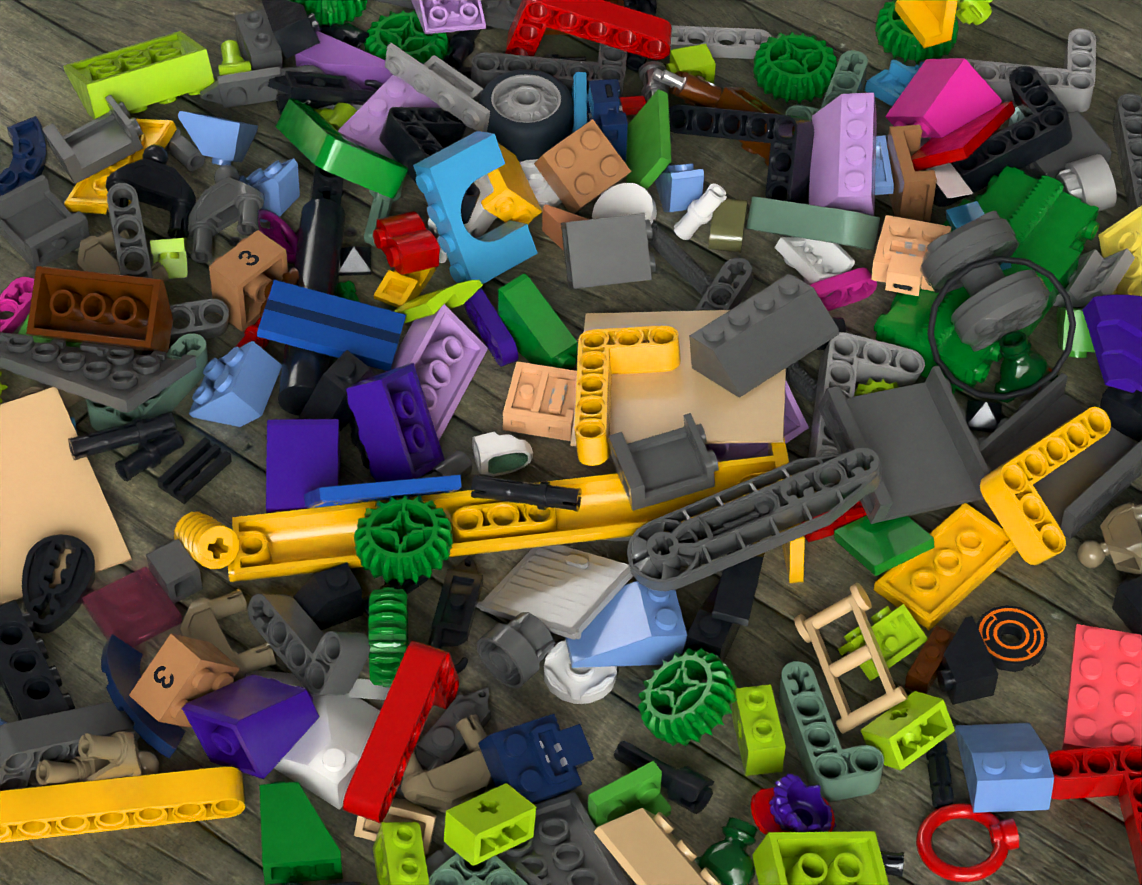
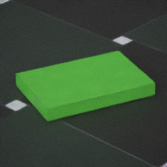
[626,89,672,190]

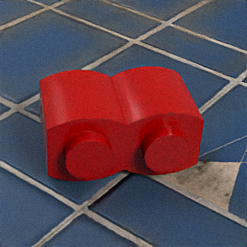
[373,211,440,275]

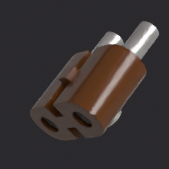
[652,68,722,108]

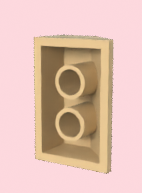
[594,808,722,885]

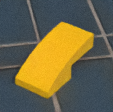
[373,267,436,308]

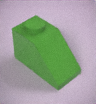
[1057,306,1095,358]

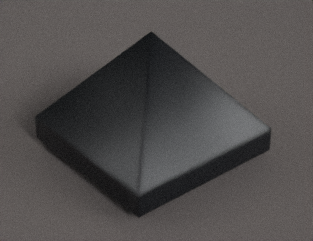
[339,246,371,276]
[966,400,1002,432]

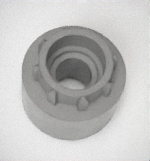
[1056,154,1117,212]

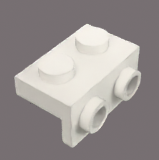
[775,237,855,285]

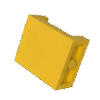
[895,0,958,48]
[481,143,542,225]

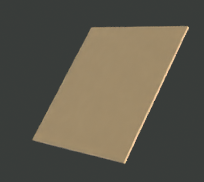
[570,310,786,446]
[0,387,132,606]

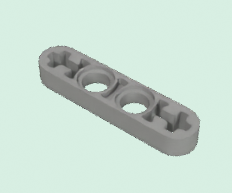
[668,25,771,59]

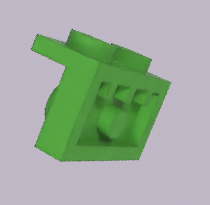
[588,761,671,829]

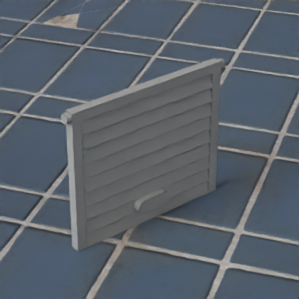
[477,545,633,640]

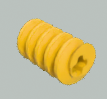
[174,511,239,569]

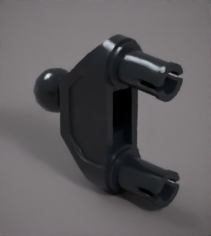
[105,144,196,238]

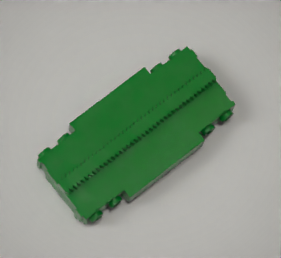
[874,166,1100,394]

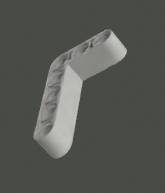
[966,28,1096,112]
[808,332,925,487]

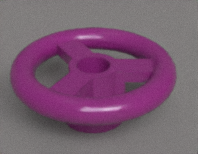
[258,209,298,264]

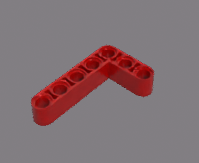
[505,0,672,60]
[343,640,459,823]
[1049,745,1142,885]

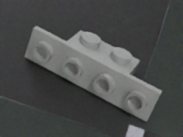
[385,43,490,132]

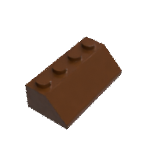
[26,266,173,353]

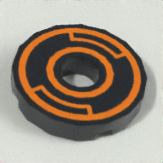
[976,605,1048,672]

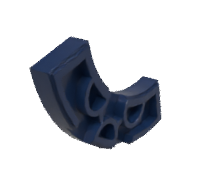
[0,116,47,196]
[101,634,186,758]

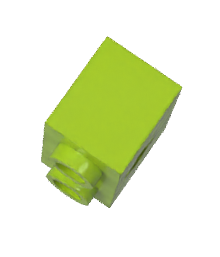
[731,684,786,776]
[861,691,955,771]
[444,783,536,866]

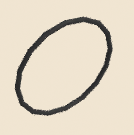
[927,256,1076,400]

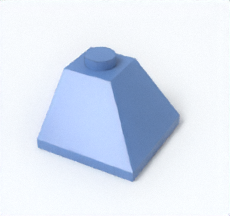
[178,111,258,165]

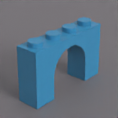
[413,131,538,284]

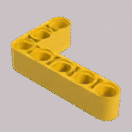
[574,325,681,466]
[980,406,1111,565]

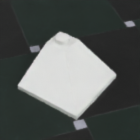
[274,694,380,810]

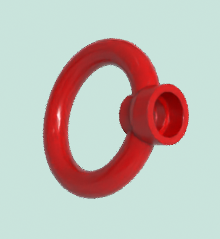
[916,803,1019,882]

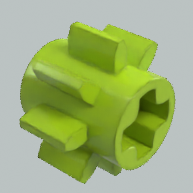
[956,0,993,25]

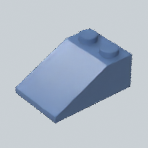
[565,581,687,668]
[955,723,1054,813]

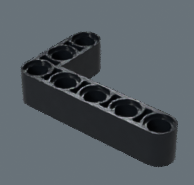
[933,66,1073,207]
[669,105,814,204]
[379,107,480,224]

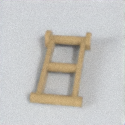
[794,583,908,734]

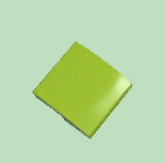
[394,280,483,323]

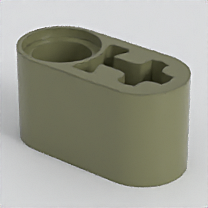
[708,198,748,253]

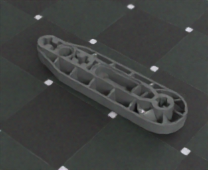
[627,447,882,592]

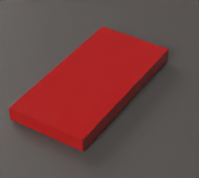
[911,101,1016,171]

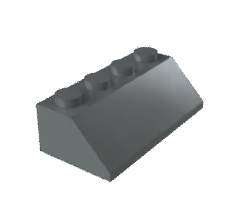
[689,274,839,398]

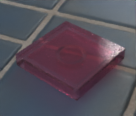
[82,566,182,647]

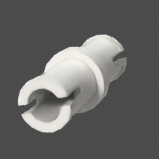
[674,183,727,240]

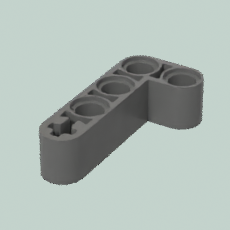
[248,594,370,695]
[0,701,139,791]

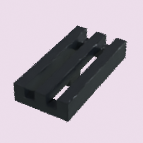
[157,437,232,504]

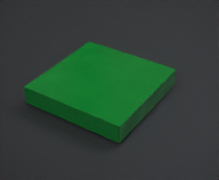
[834,515,934,576]

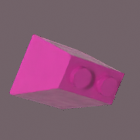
[885,58,1002,138]

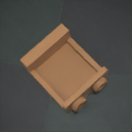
[887,125,937,223]

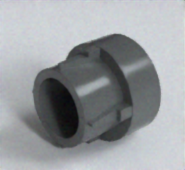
[477,612,555,689]

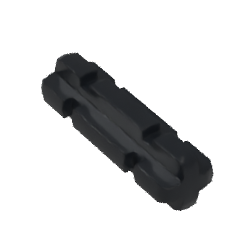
[926,740,954,809]

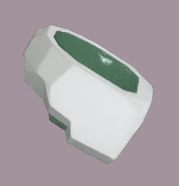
[472,432,533,477]

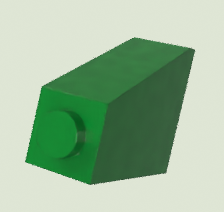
[498,273,577,370]
[259,781,343,885]

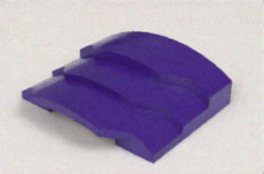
[1082,294,1142,393]

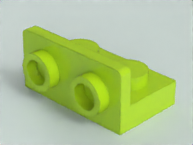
[837,604,928,681]
[373,822,430,885]

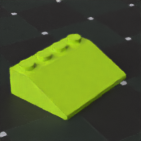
[63,31,215,120]
[752,831,889,885]

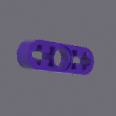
[463,288,518,367]

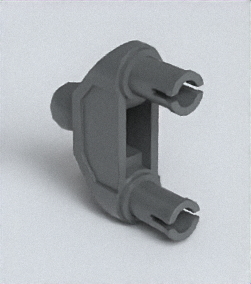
[188,164,264,263]

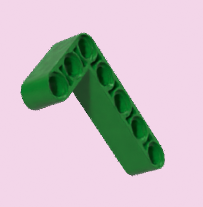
[275,98,409,199]

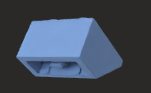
[189,341,282,427]

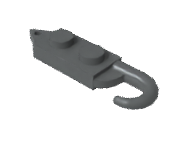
[200,65,325,108]
[396,687,491,796]

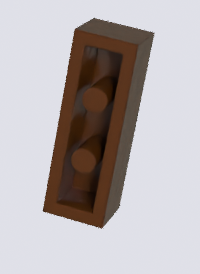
[905,625,955,694]

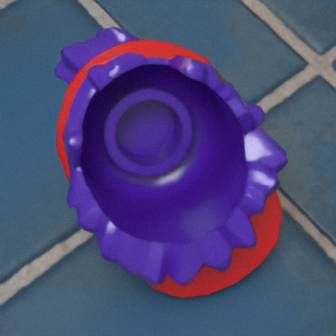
[751,773,837,835]

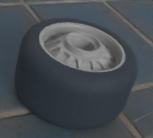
[479,69,574,162]

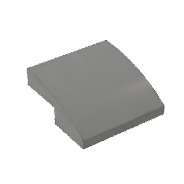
[1053,248,1135,307]

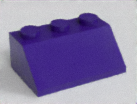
[346,363,445,482]

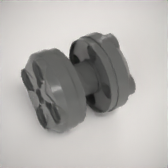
[920,211,1050,352]

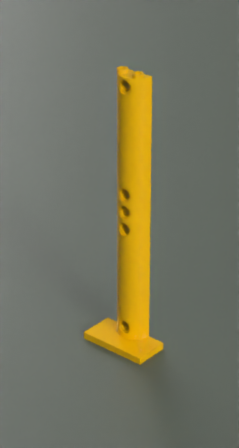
[228,438,805,583]

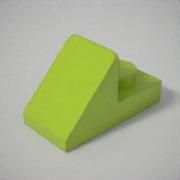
[150,238,188,279]

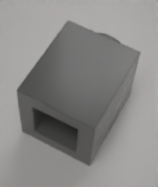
[146,539,203,605]

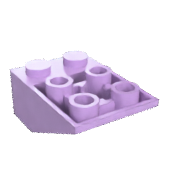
[411,0,486,34]

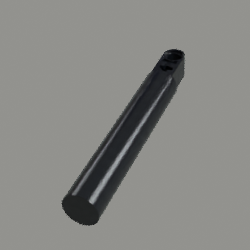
[278,166,346,416]

